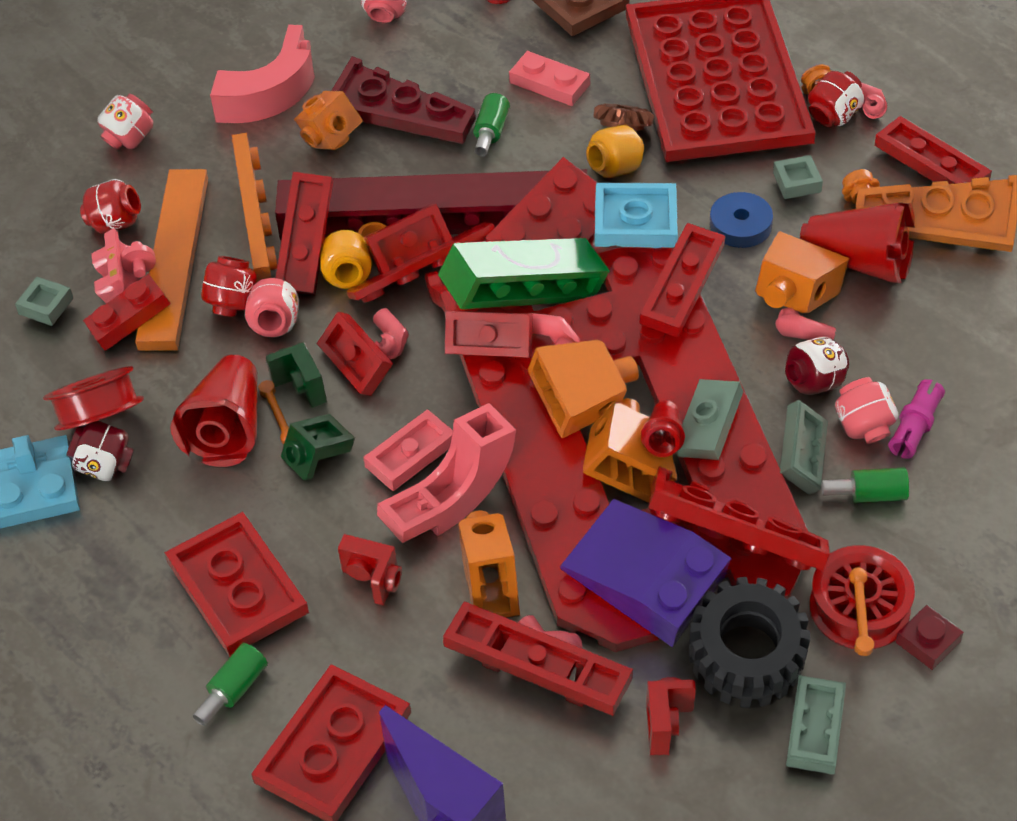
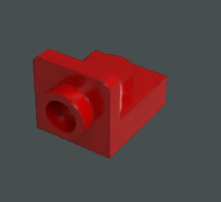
[338,534,402,606]
[646,677,696,755]

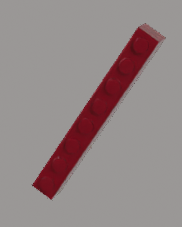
[275,169,588,240]

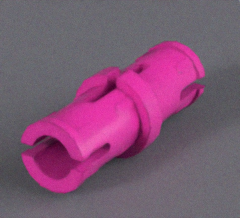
[888,379,945,459]

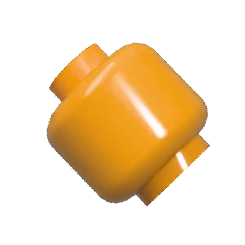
[586,125,644,178]
[320,230,372,289]

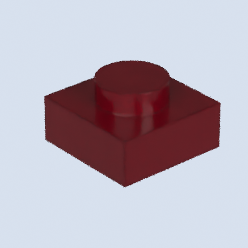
[895,605,964,670]

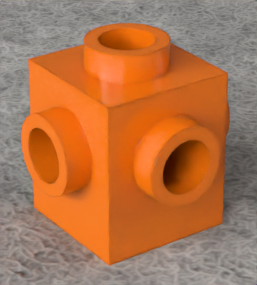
[294,91,363,150]

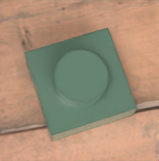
[773,155,823,199]
[15,277,74,326]

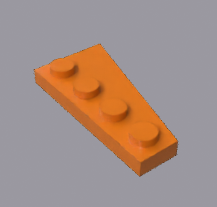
[231,133,278,283]
[855,175,1017,252]

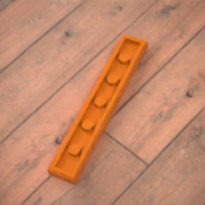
[135,169,209,351]

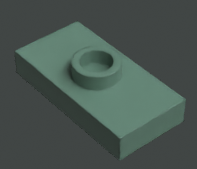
[676,379,743,460]
[780,400,828,495]
[786,675,846,774]

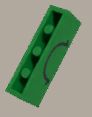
[438,238,610,309]

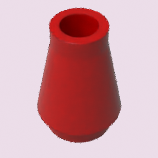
[641,401,685,457]

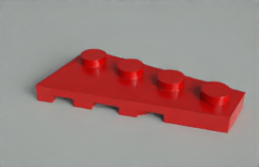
[648,466,830,571]

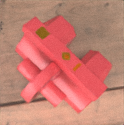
[91,228,156,303]

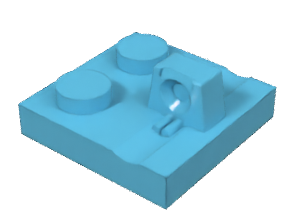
[595,183,678,248]
[0,435,80,529]

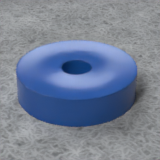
[710,192,773,248]

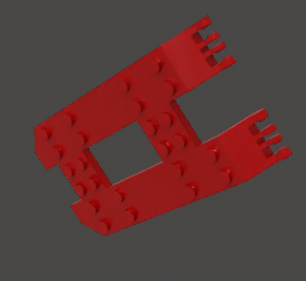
[425,241,808,652]

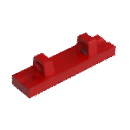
[443,601,633,716]

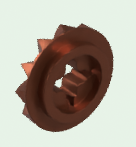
[593,103,654,131]

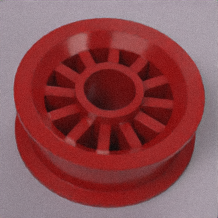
[43,366,144,430]
[809,545,915,649]

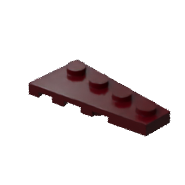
[331,56,476,144]

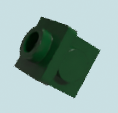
[265,342,327,408]
[281,414,355,480]

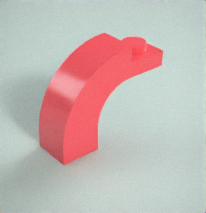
[210,25,315,123]
[377,403,516,543]

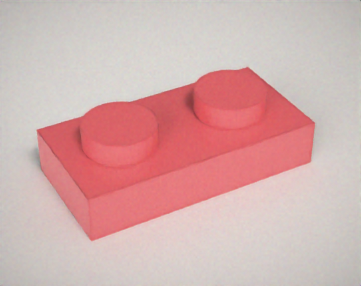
[509,51,590,106]
[363,409,453,491]

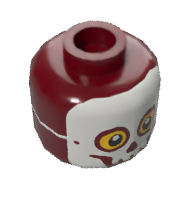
[785,337,849,396]
[67,421,134,481]

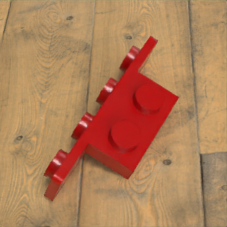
[346,204,495,303]

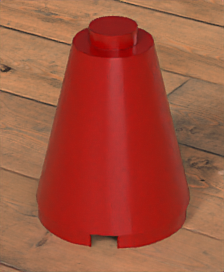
[800,202,915,283]
[170,355,258,467]

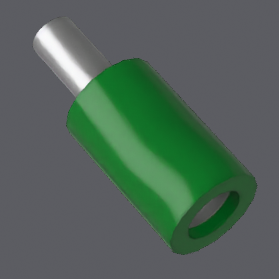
[473,93,510,156]
[821,467,909,503]
[193,643,268,726]

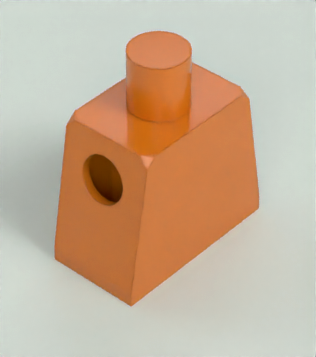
[755,231,849,313]
[527,340,639,438]
[583,398,677,503]
[458,510,520,618]

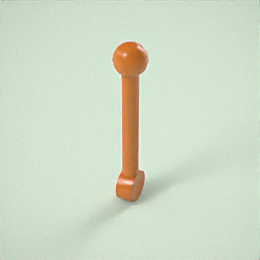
[258,380,289,444]
[849,567,874,656]

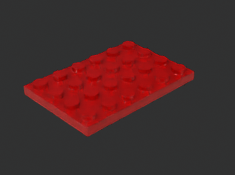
[626,0,816,162]

